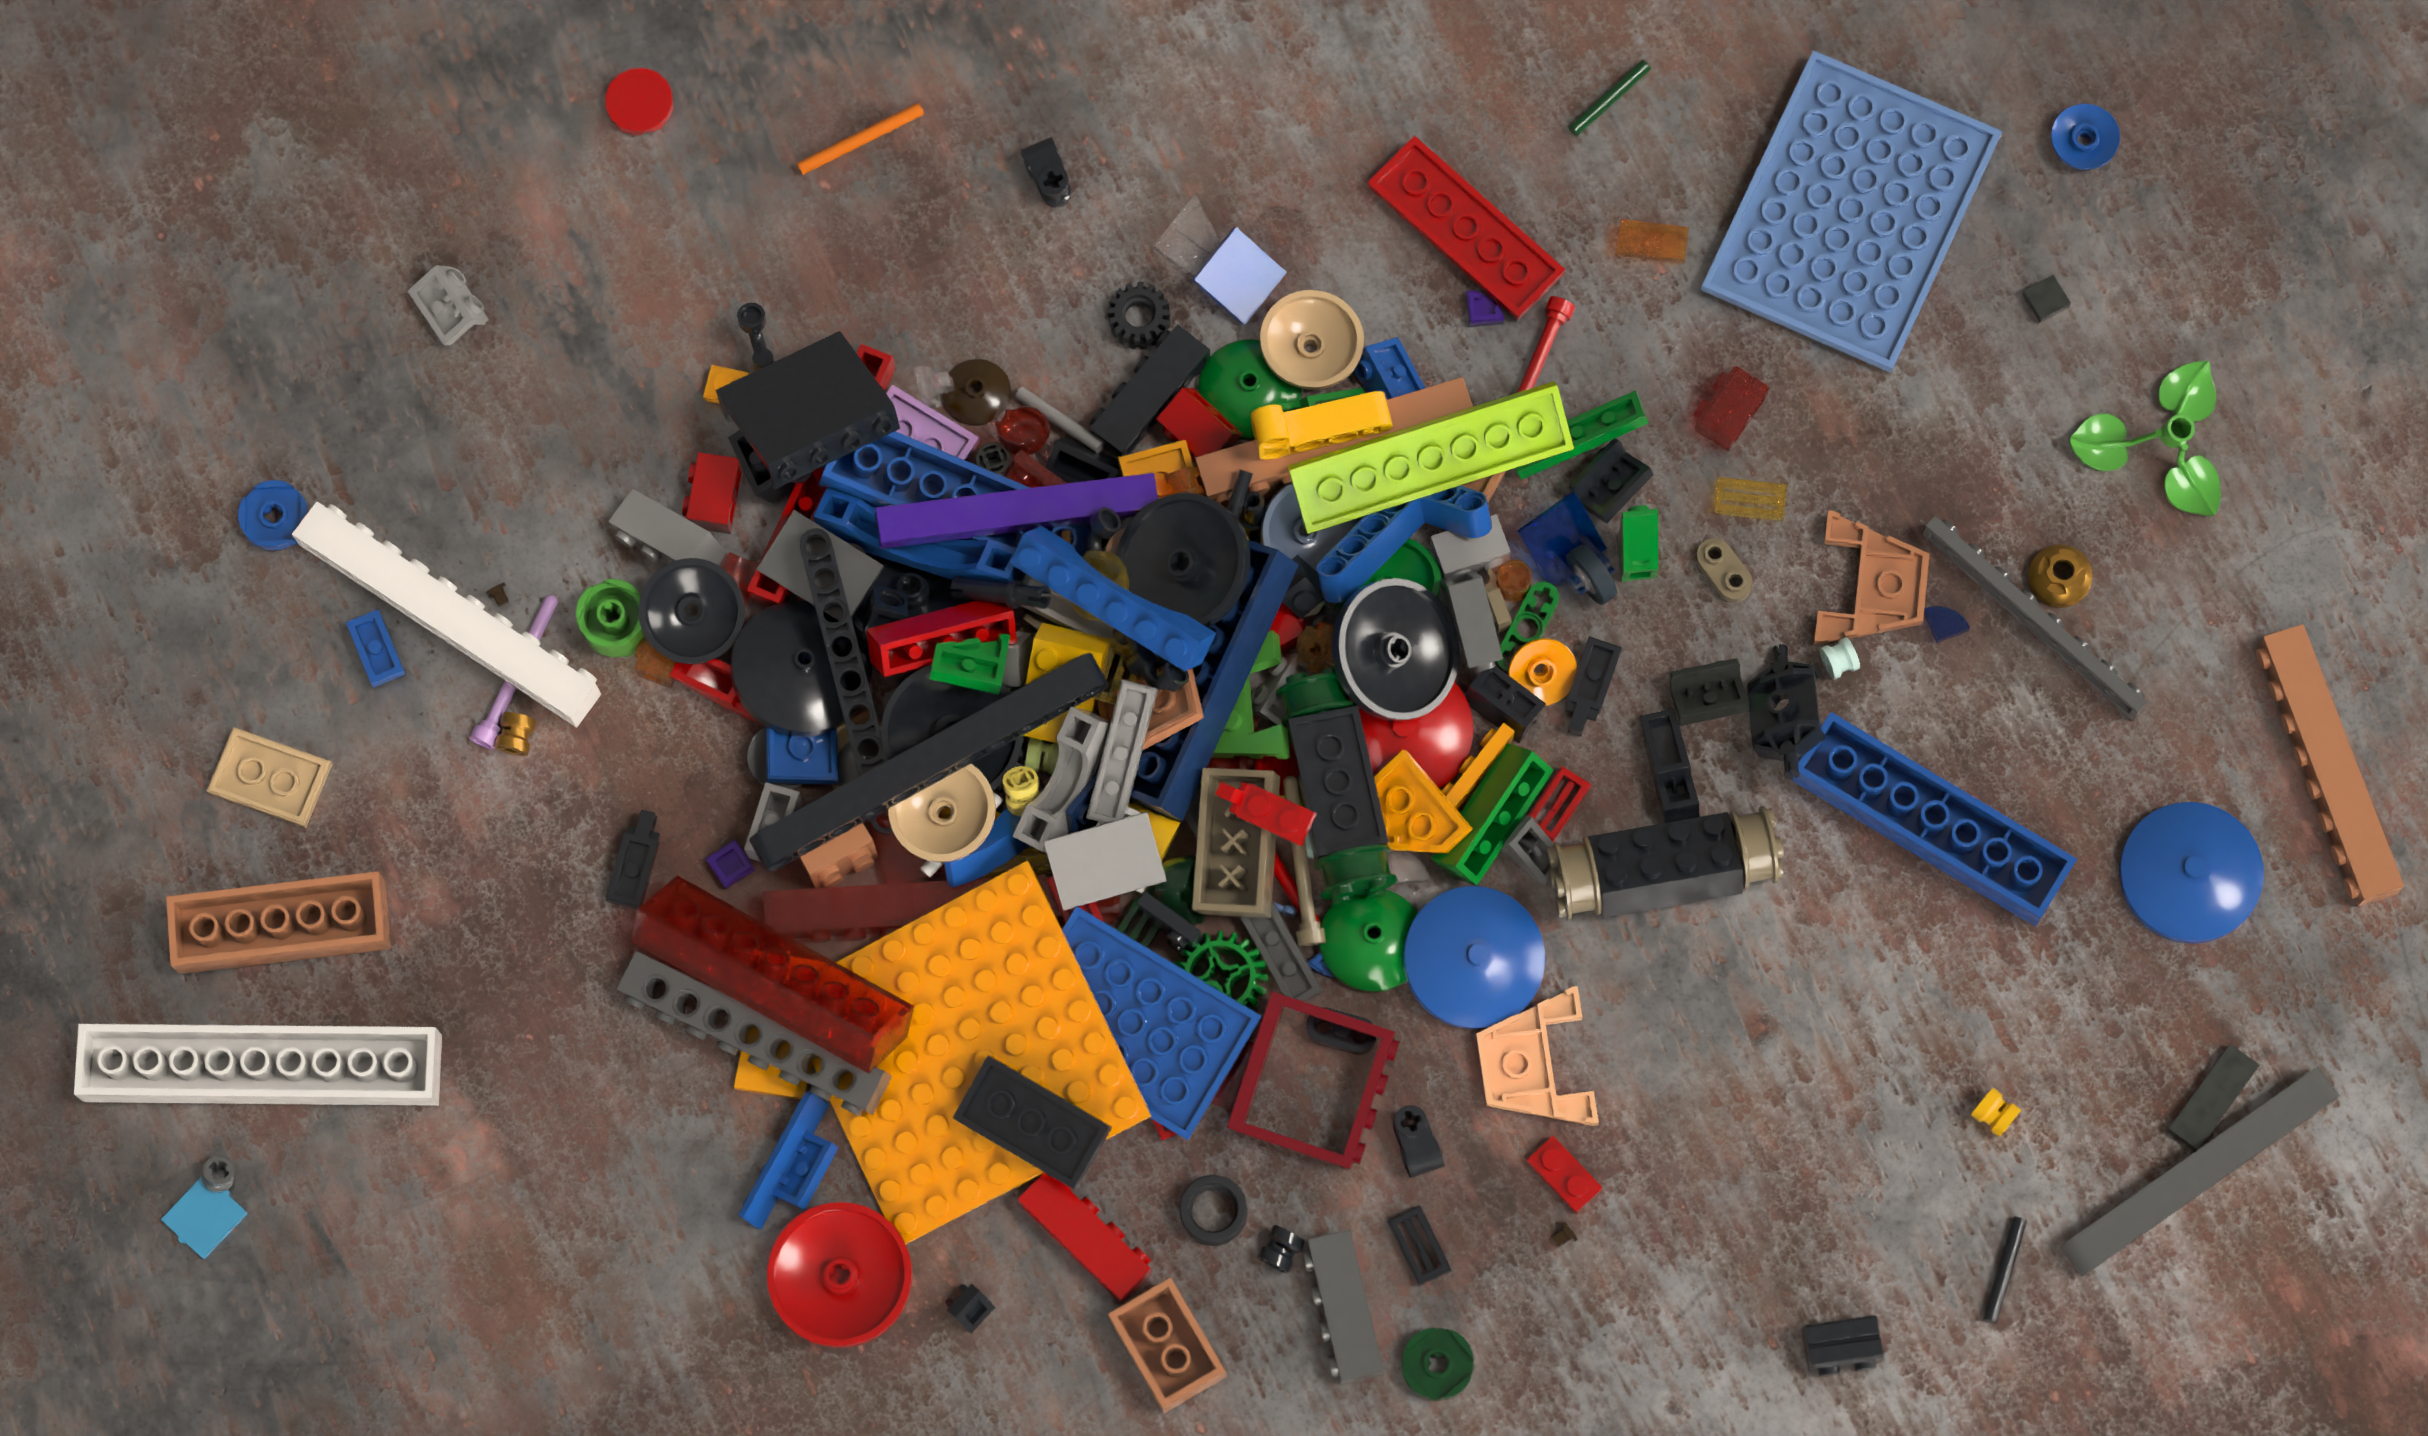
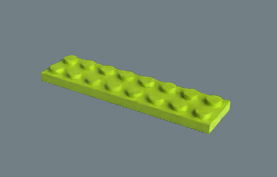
[1287,381,1574,534]

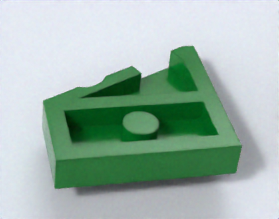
[929,634,1010,694]

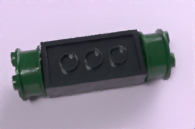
[1275,667,1398,906]

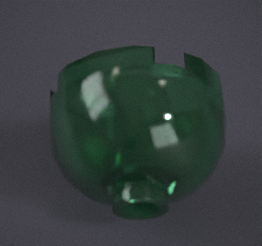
[1148,855,1207,926]

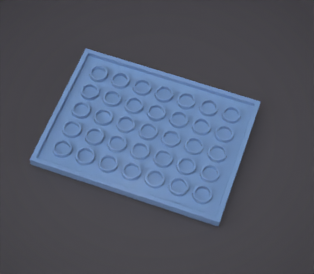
[1701,50,2002,373]

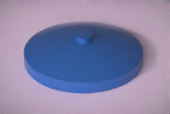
[2119,802,2264,944]
[1402,886,1545,1029]

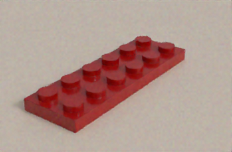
[1367,135,1566,321]

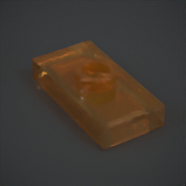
[1616,219,1689,263]

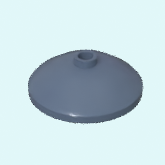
[1260,483,1361,571]

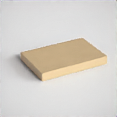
[207,727,332,828]

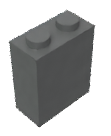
[1440,571,1503,672]

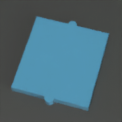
[161,1176,248,1259]

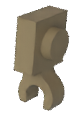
[1484,569,1512,634]

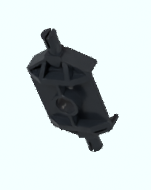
[1747,644,1825,779]

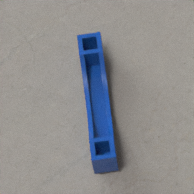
[813,488,1024,583]
[1010,526,1216,671]

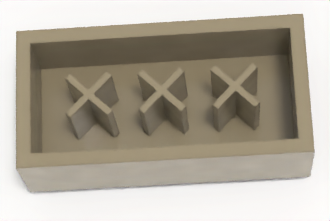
[1192,768,1280,918]

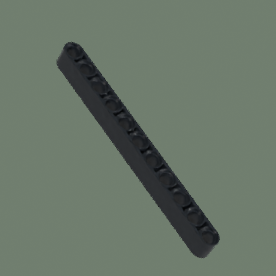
[749,653,1109,872]

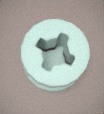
[1819,637,1860,680]

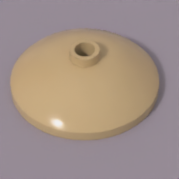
[1260,290,1364,390]
[888,764,996,862]

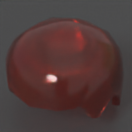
[995,406,1051,457]

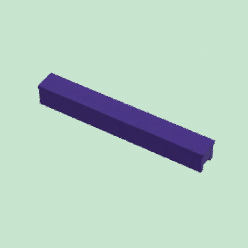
[874,473,1158,549]

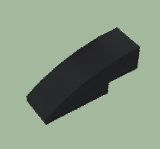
[1640,709,1700,823]

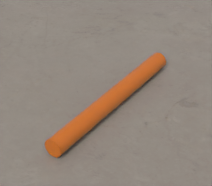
[796,103,924,175]

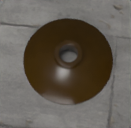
[942,359,1011,426]

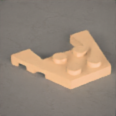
[1476,986,1599,1126]

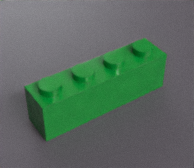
[1431,743,1554,886]

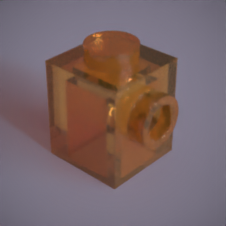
[635,638,676,688]

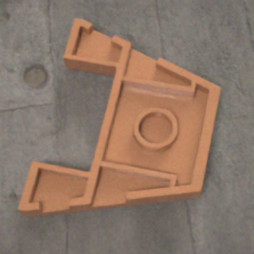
[1813,510,1930,645]

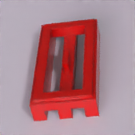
[1528,766,1592,843]

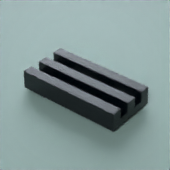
[1387,1205,1451,1287]

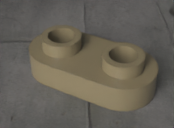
[1696,538,1753,603]

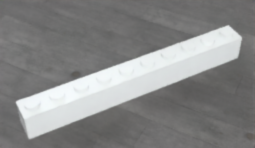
[292,501,601,728]

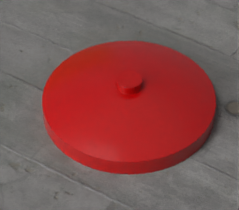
[1359,681,1474,790]
[767,1202,913,1348]

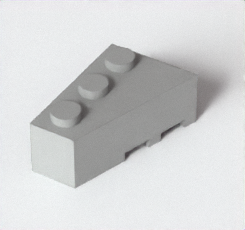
[608,488,735,572]

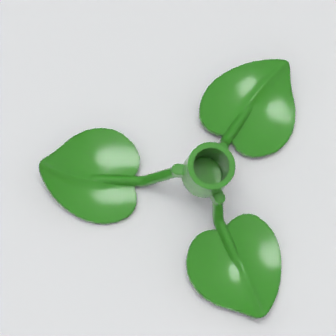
[2069,361,2221,517]

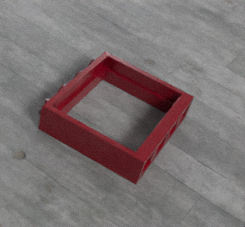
[1227,991,1400,1170]

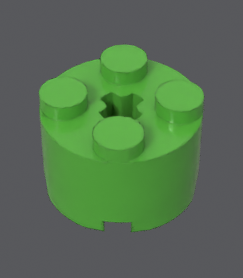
[576,579,647,657]

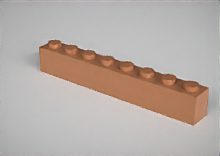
[2256,624,2404,907]

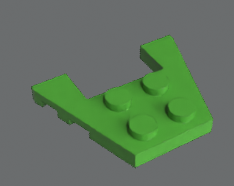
[1211,630,1290,759]

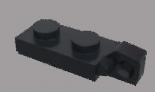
[1565,636,1622,737]
[606,809,660,910]

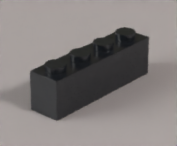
[1090,324,1210,458]

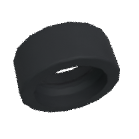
[1179,1174,1248,1246]

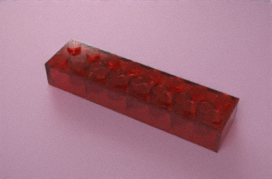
[631,875,914,1074]

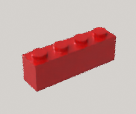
[866,601,1017,677]
[1018,1172,1152,1304]

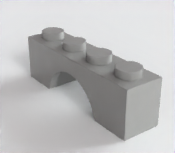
[1013,707,1111,852]

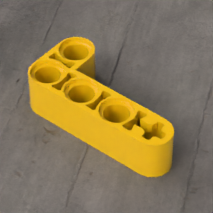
[1251,391,1393,460]

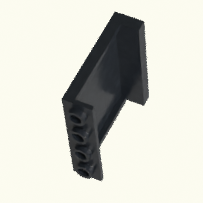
[716,331,901,489]

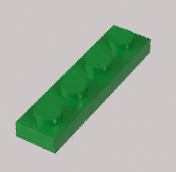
[1516,390,1649,480]

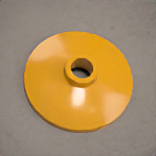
[1508,638,1577,706]

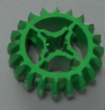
[1174,930,1268,1009]

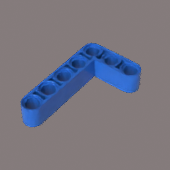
[1316,485,1492,603]

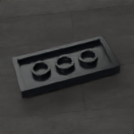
[953,1055,1112,1190]

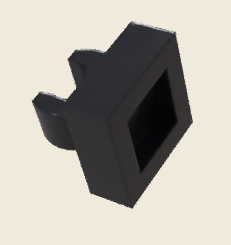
[945,1283,995,1334]

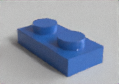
[346,609,406,688]

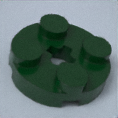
[1401,1328,1474,1402]

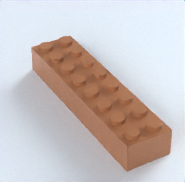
[1195,377,1473,508]

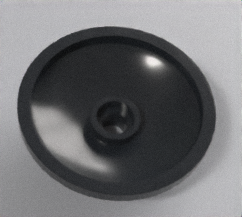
[638,558,745,664]

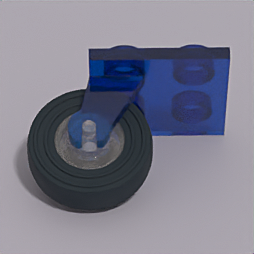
[1517,491,1617,605]

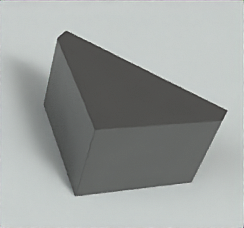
[1501,815,1553,885]

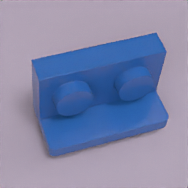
[1354,337,1425,400]

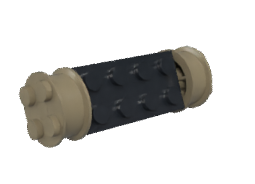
[1547,806,1784,920]

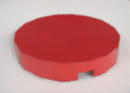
[605,68,674,135]

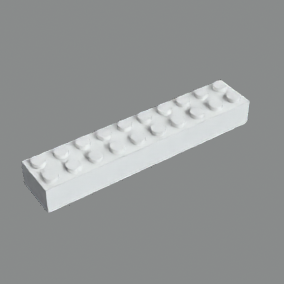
[74,1024,442,1106]

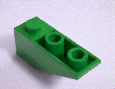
[1617,505,1658,582]

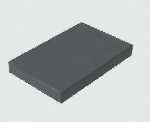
[757,510,884,621]

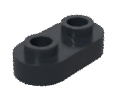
[1306,1007,1376,1055]

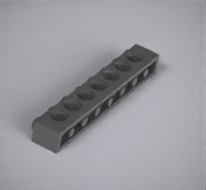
[617,951,892,1116]

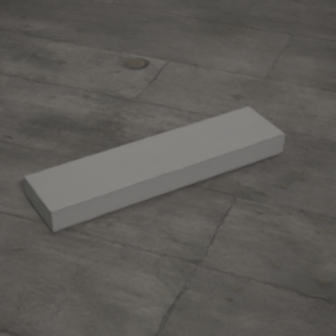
[1087,680,1158,823]

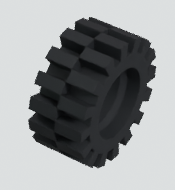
[1108,282,1170,349]

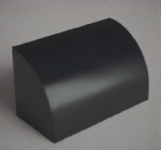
[1043,435,1122,484]

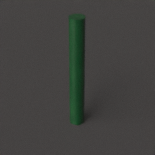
[1568,60,1651,137]

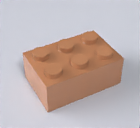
[1108,1277,1227,1414]

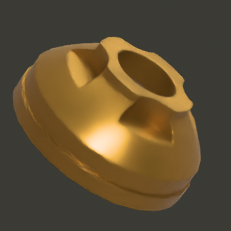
[2028,544,2093,608]

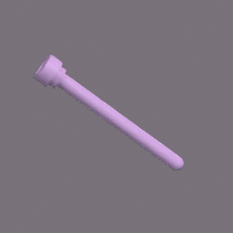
[469,595,558,750]

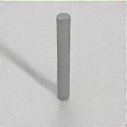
[1015,387,1105,453]

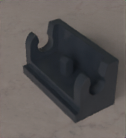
[1465,666,1546,743]

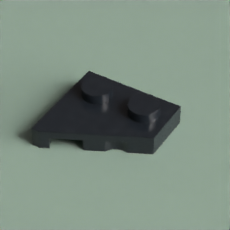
[1137,892,1203,954]

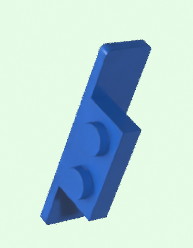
[739,1090,839,1229]

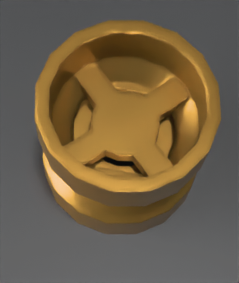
[494,712,537,756]

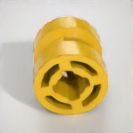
[1971,1087,2021,1137]

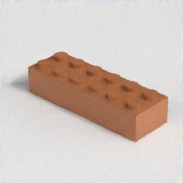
[166,871,391,974]

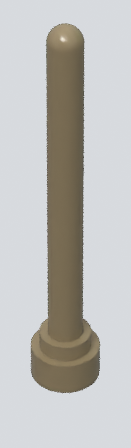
[1283,776,1326,946]

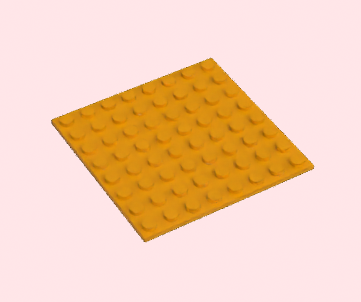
[788,861,1152,1244]

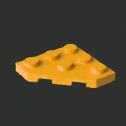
[1374,750,1473,853]

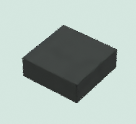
[2022,275,2071,323]

